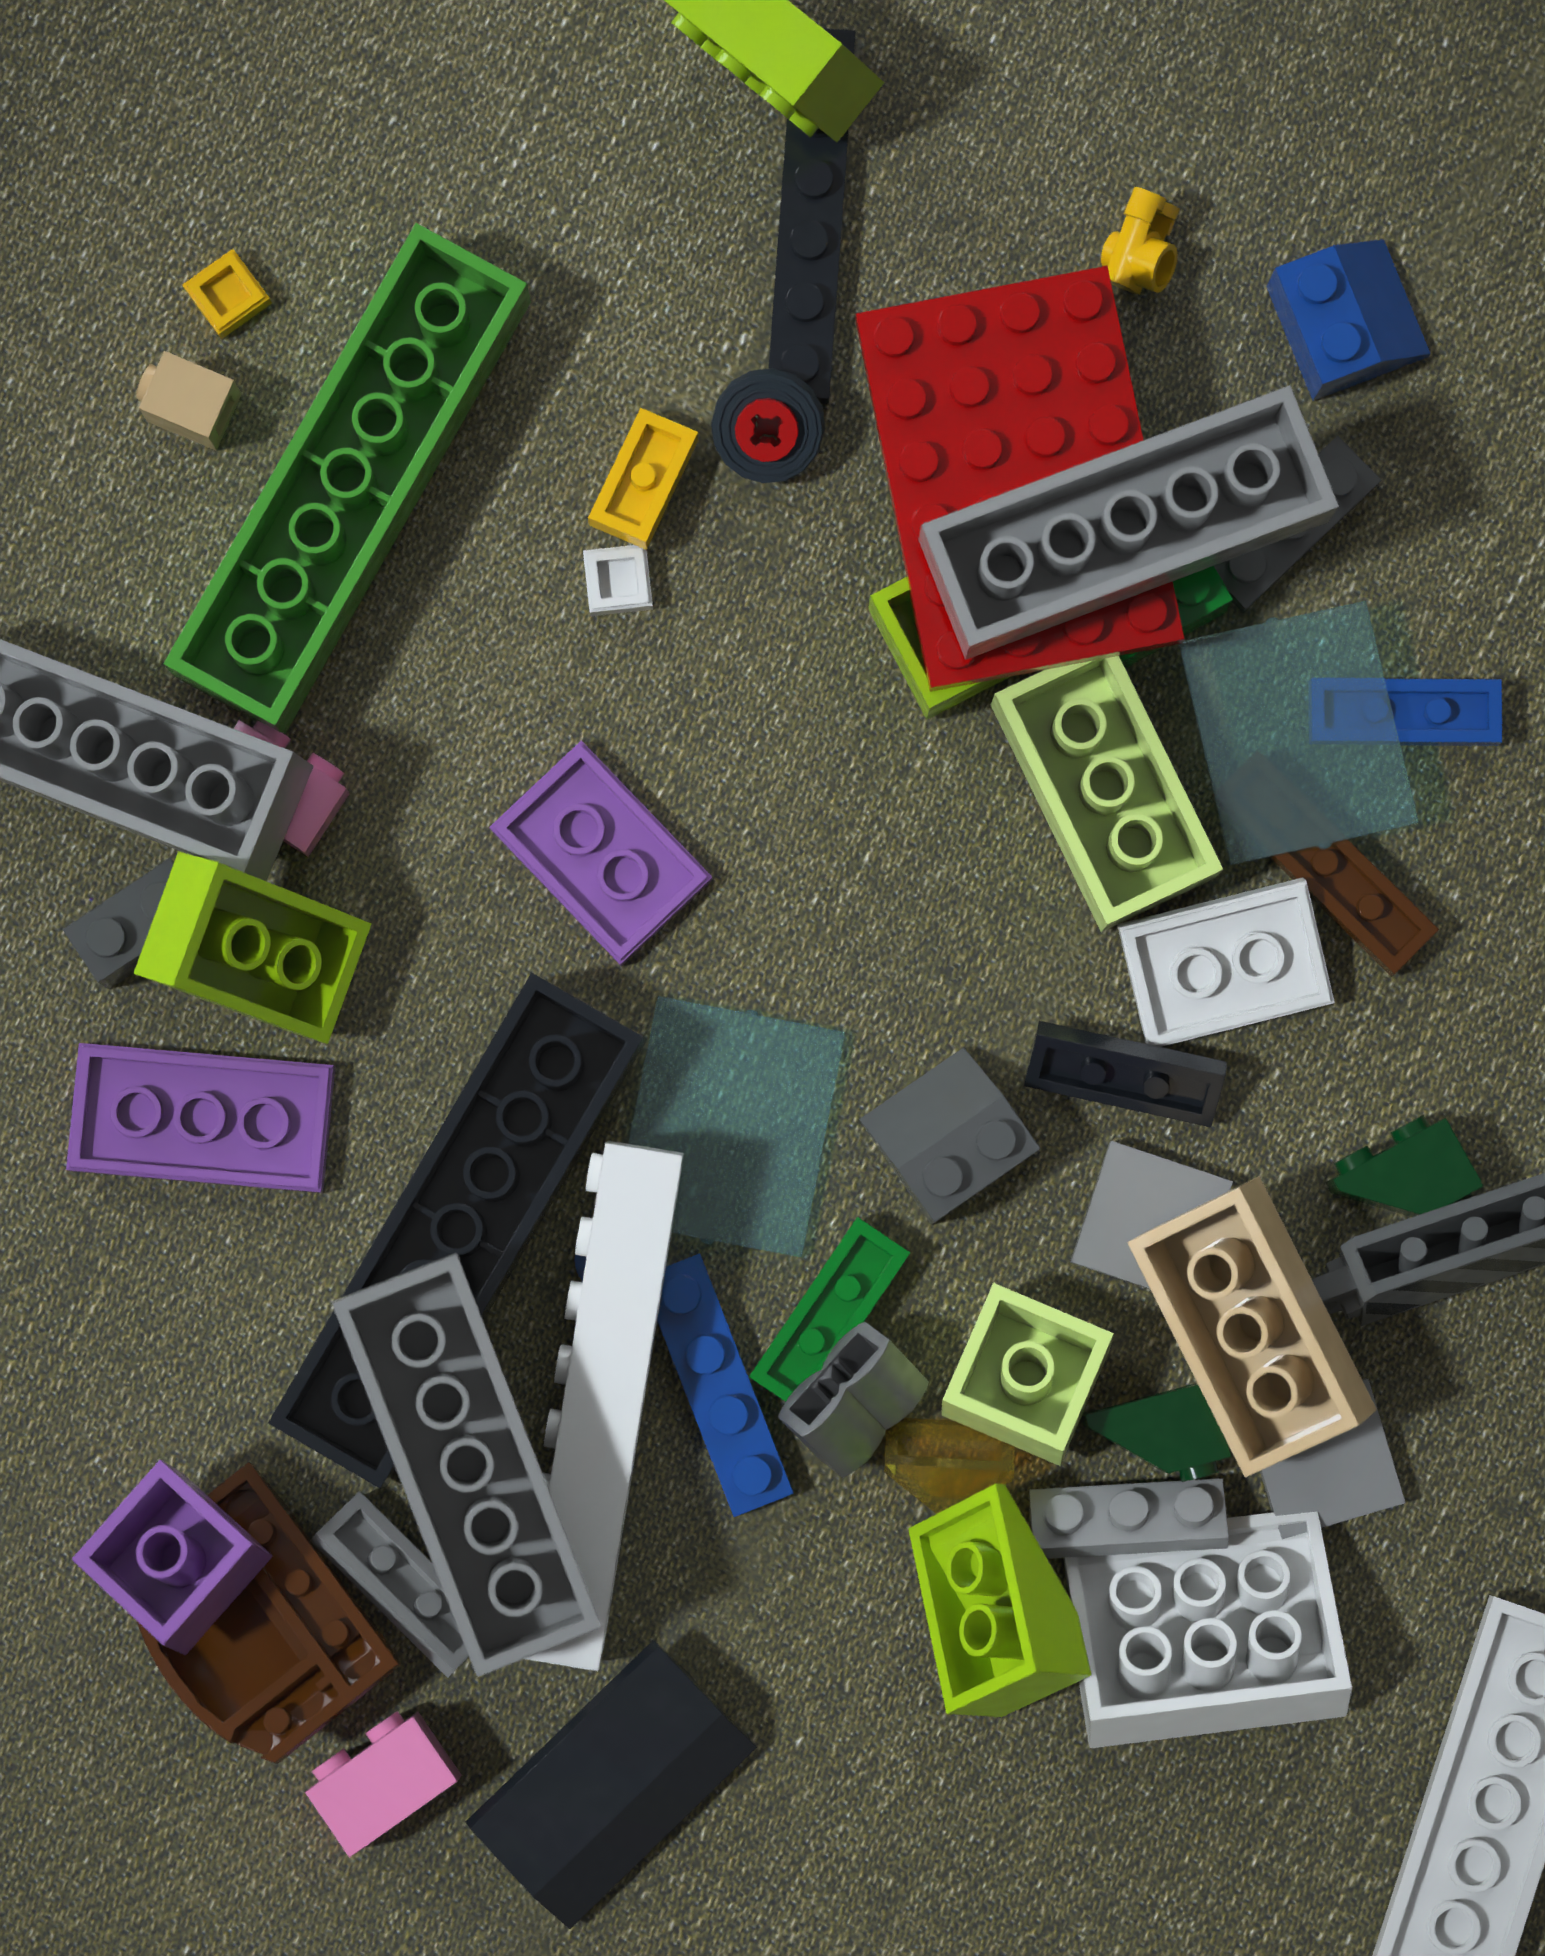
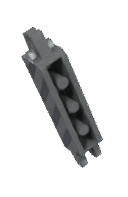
[1312,1173,1545,1326]

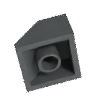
[859,1047,1041,1225]

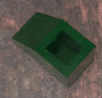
[1325,1114,1484,1217]

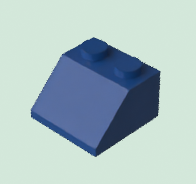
[1266,239,1431,401]

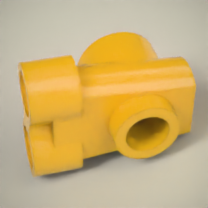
[1101,187,1180,295]

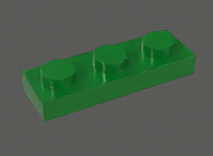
[749,1217,910,1402]

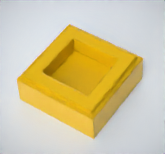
[182,249,272,340]

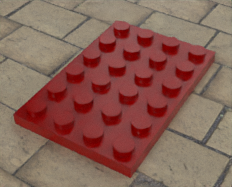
[855,266,1184,692]

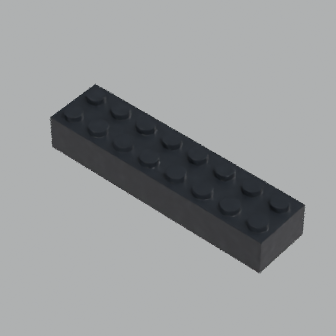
[268,972,646,1489]

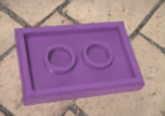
[489,741,713,966]

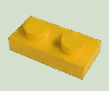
[588,408,699,550]

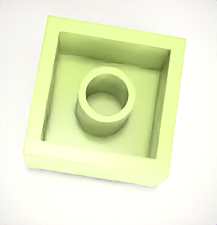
[942,1283,1114,1466]

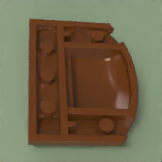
[137,1462,401,1764]

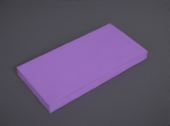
[66,1043,335,1193]

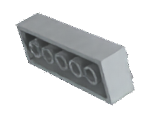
[919,385,1339,660]
[0,639,314,881]
[332,1253,601,1677]

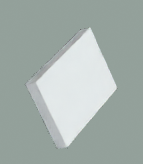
[1117,877,1335,1047]

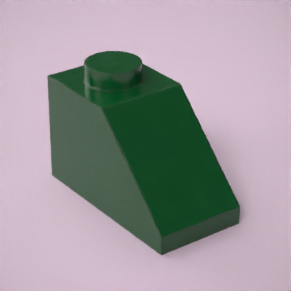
[1081,1383,1232,1482]

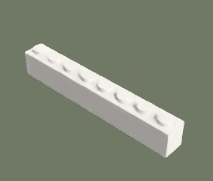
[524,1141,685,1671]

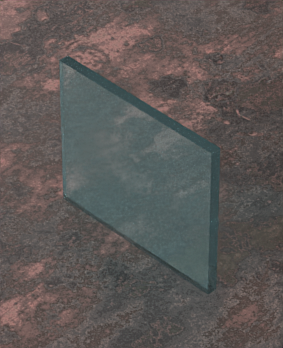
[1179,601,1419,865]
[629,996,845,1258]

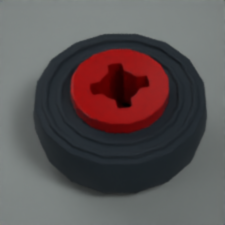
[711,368,825,483]

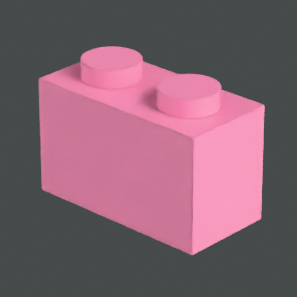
[305,1711,462,1858]

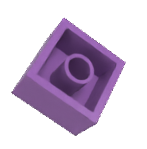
[72,1460,273,1655]

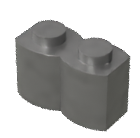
[778,1322,929,1478]

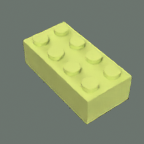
[991,656,1223,932]

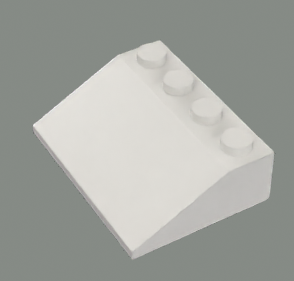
[1063,1511,1352,1749]

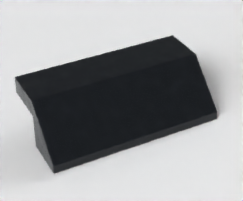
[466,1640,757,1929]

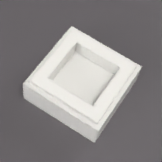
[583,545,653,616]

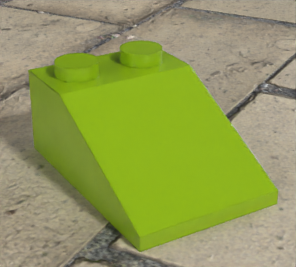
[908,1483,1092,1717]

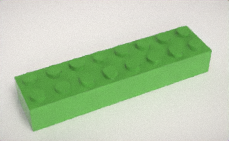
[163,223,531,734]

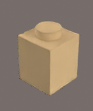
[136,351,242,451]

